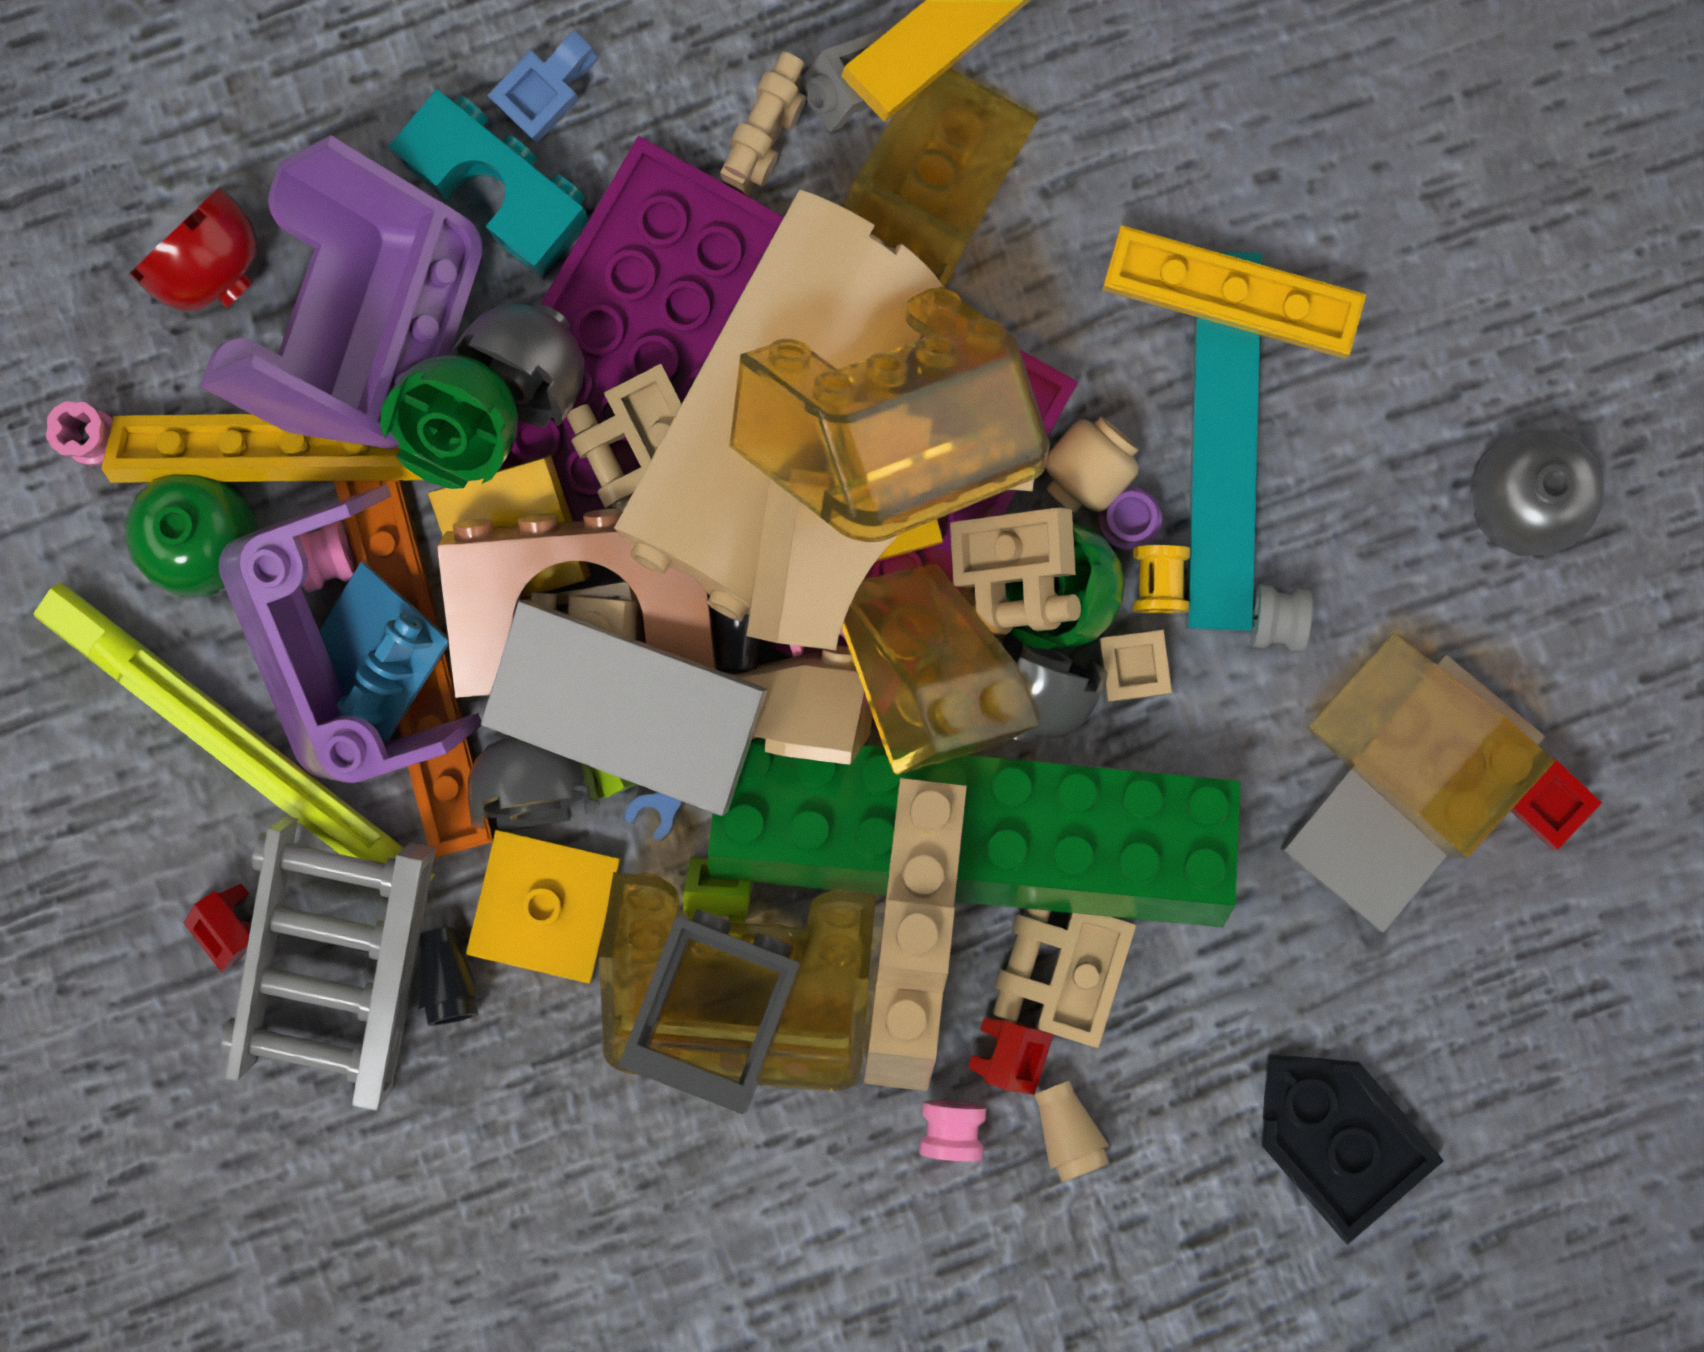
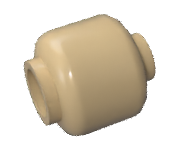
[1044,416,1139,513]

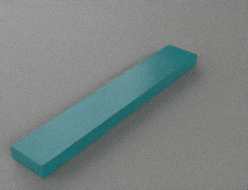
[1186,251,1262,632]

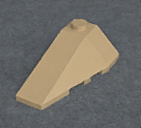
[723,646,878,765]

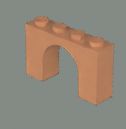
[437,509,717,698]

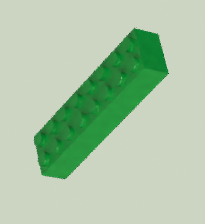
[708,737,1241,928]

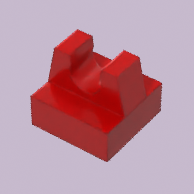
[1505,758,1602,850]
[183,883,252,973]
[968,1018,1054,1095]

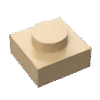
[1098,630,1172,702]

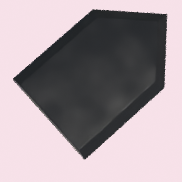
[1261,1054,1444,1245]

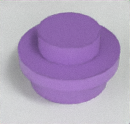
[1098,487,1162,551]

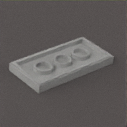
[481,600,768,816]
[1281,655,1545,933]

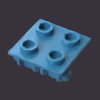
[319,562,449,741]

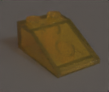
[843,68,1039,288]
[842,564,1039,775]
[1306,633,1555,859]

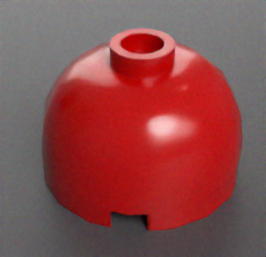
[129,186,257,311]

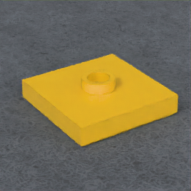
[428,455,591,599]
[466,830,622,984]

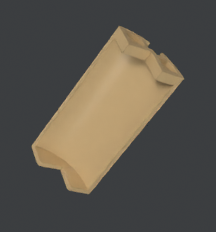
[614,189,945,621]

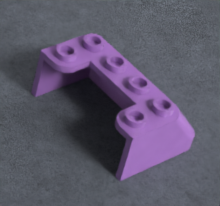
[200,135,482,449]

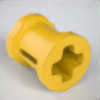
[1132,545,1190,614]

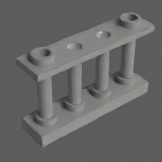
[221,816,436,1110]

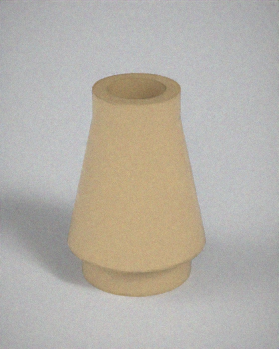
[1034,1081,1110,1183]

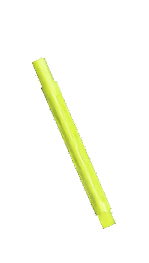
[33,582,435,881]

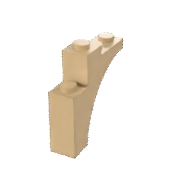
[746,397,1036,650]
[864,778,967,1091]

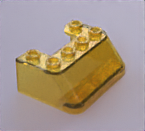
[729,286,1050,542]
[599,872,876,1091]

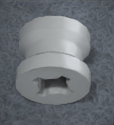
[1250,584,1313,652]

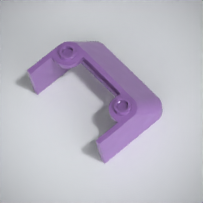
[219,484,482,783]

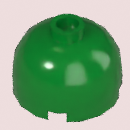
[380,354,518,489]
[125,474,259,598]
[1005,523,1125,650]

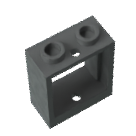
[618,909,803,1114]

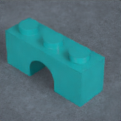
[388,89,589,280]

